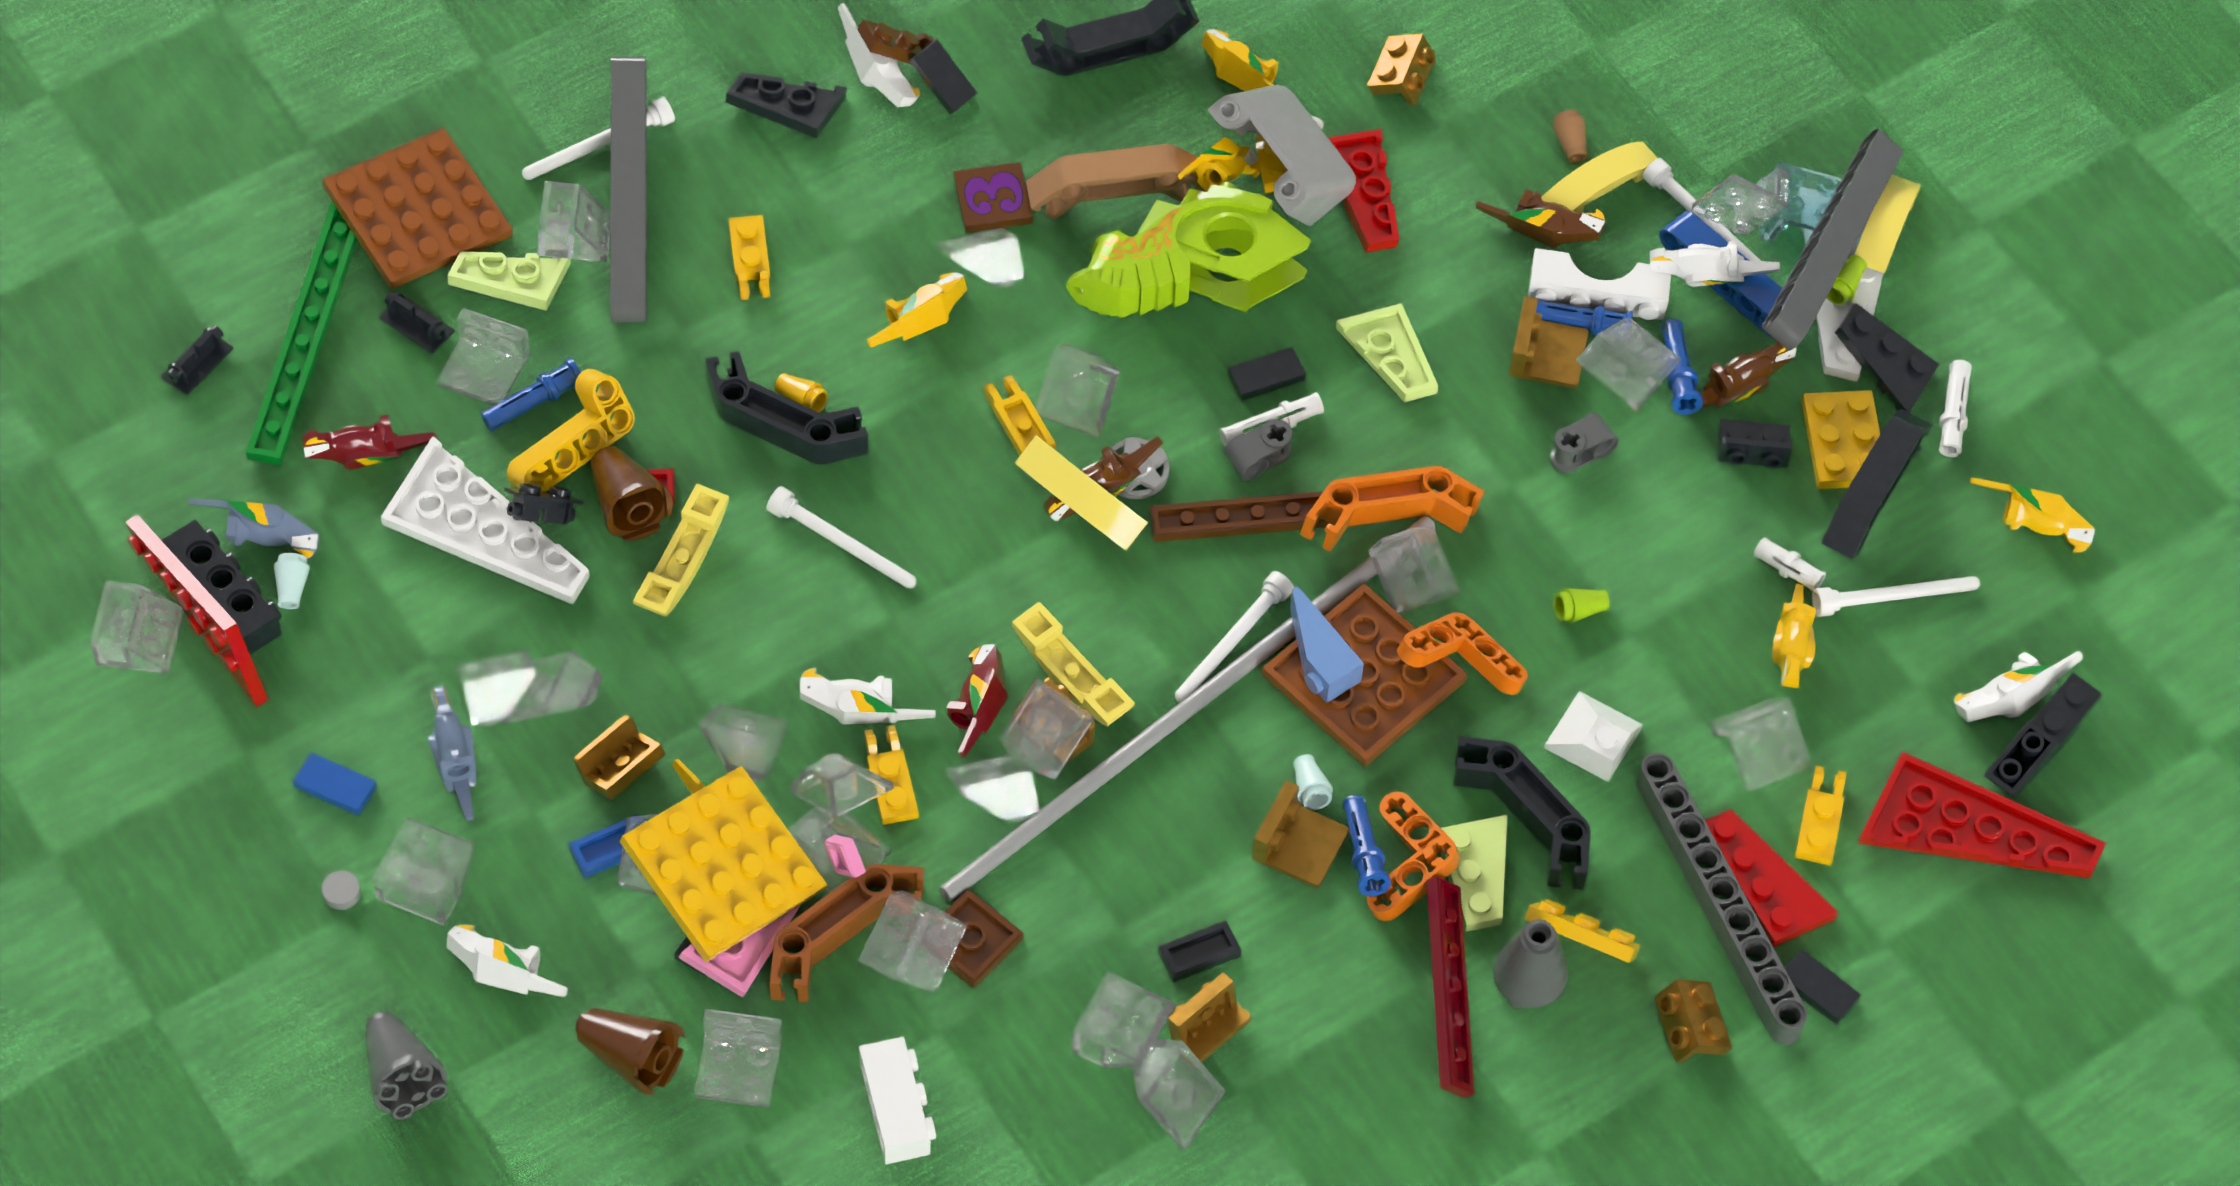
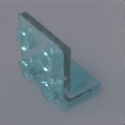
[1760,161,1841,242]

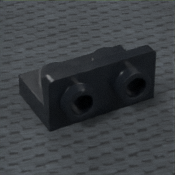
[1717,419,1792,468]

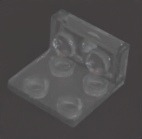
[1692,167,1789,236]
[437,308,530,405]
[1709,698,1812,790]
[694,1009,783,1107]

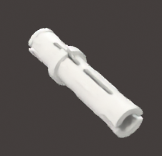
[1939,360,1972,457]
[1219,392,1324,447]

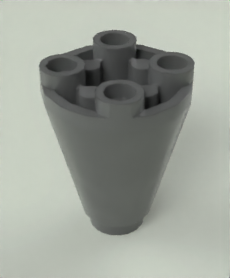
[1493,919,1569,1009]
[365,1011,448,1120]

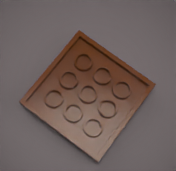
[322,127,513,290]
[1262,583,1468,767]

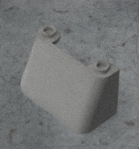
[1207,85,1356,227]

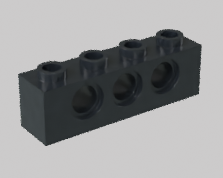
[161,519,282,655]

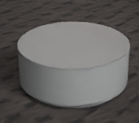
[322,871,361,910]

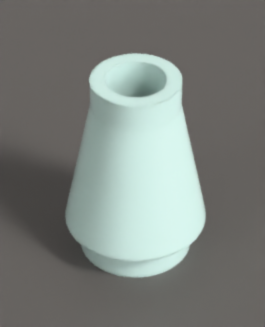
[274,553,310,609]
[1293,754,1333,810]

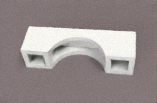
[1528,248,1671,320]

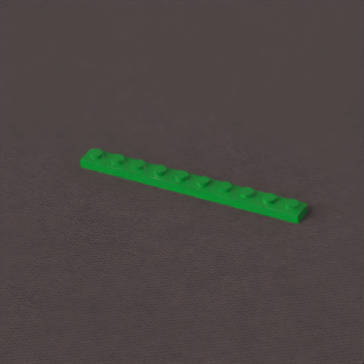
[245,201,358,466]

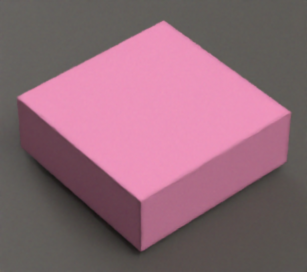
[824,835,866,878]

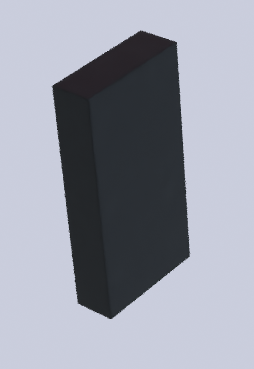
[909,39,978,114]
[1228,347,1306,401]
[1158,920,1242,983]
[1785,950,1861,1025]

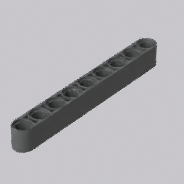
[610,56,647,323]
[1762,128,1904,351]
[1637,752,1807,1045]

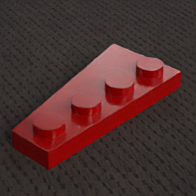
[1328,129,1400,253]
[1705,809,1839,948]

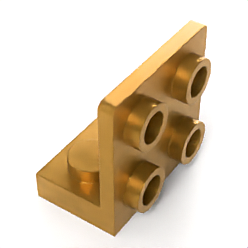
[1509,296,1589,389]
[1251,780,1349,888]

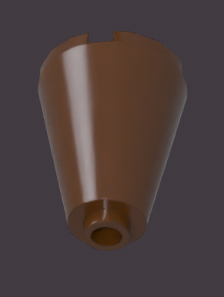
[590,446,673,541]
[575,1008,685,1095]

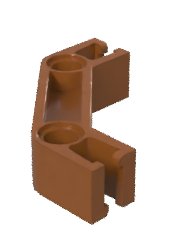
[770,864,924,1003]

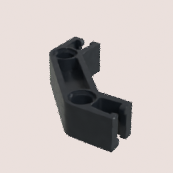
[1021,0,1200,76]
[705,351,868,465]
[1821,409,1933,559]
[1453,736,1591,890]

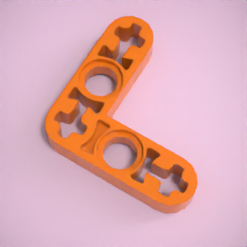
[1397,612,1528,695]
[1367,792,1461,921]

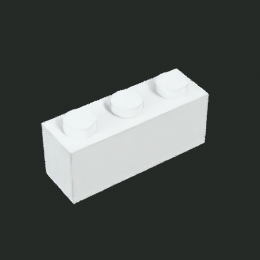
[859,1036,936,1165]

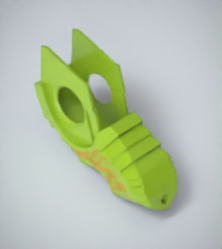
[1065,182,1311,318]

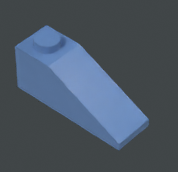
[1290,586,1364,703]

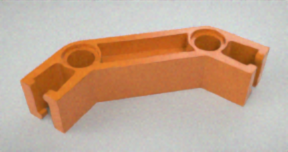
[1300,466,1485,552]

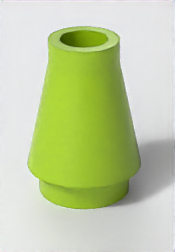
[1826,255,1867,306]
[1553,588,1610,623]

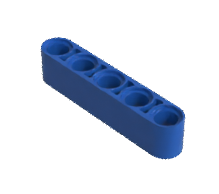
[1659,211,1782,340]

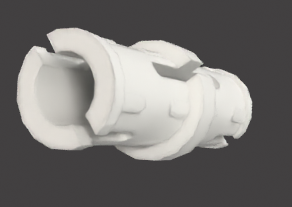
[1754,537,1826,592]

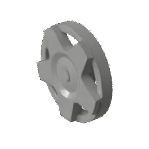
[1112,437,1169,500]

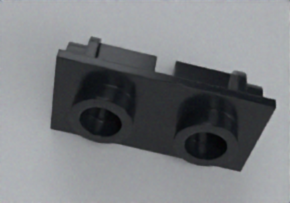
[379,292,455,354]
[160,325,234,396]
[504,483,584,525]

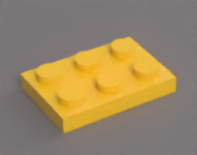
[1801,390,1880,489]
[1524,899,1641,963]

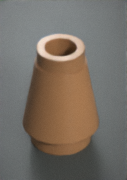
[1552,110,1588,163]

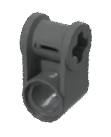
[1550,412,1619,473]
[1223,419,1292,481]

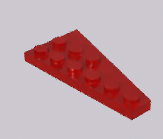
[125,515,269,707]
[1858,751,2106,878]

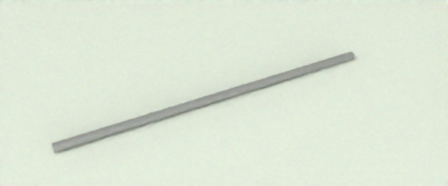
[939,515,1435,902]

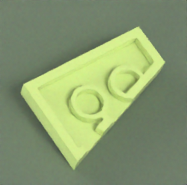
[448,252,571,311]
[1336,303,1438,402]
[1440,815,1507,932]

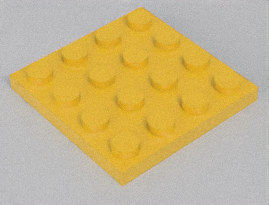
[619,766,828,963]

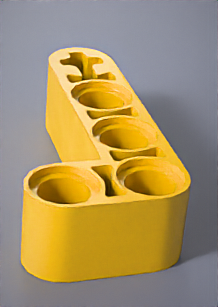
[507,369,635,491]

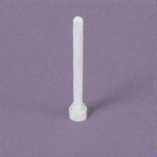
[522,96,675,180]
[1642,158,1768,275]
[766,486,917,589]
[1175,571,1294,702]
[1812,576,1980,617]

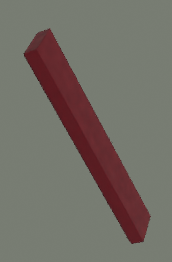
[1427,876,1474,1098]

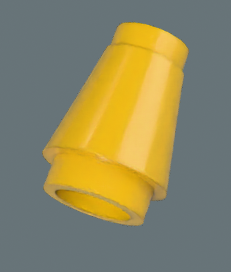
[774,373,828,413]

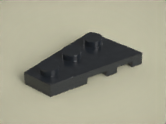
[726,72,847,139]
[1834,303,1939,412]

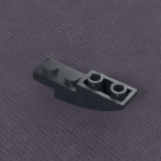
[1984,673,2102,798]

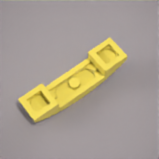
[1541,141,1658,213]
[1855,175,1921,273]
[1015,435,1148,551]
[633,484,729,617]
[1012,602,1135,727]

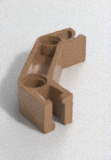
[1026,144,1205,220]

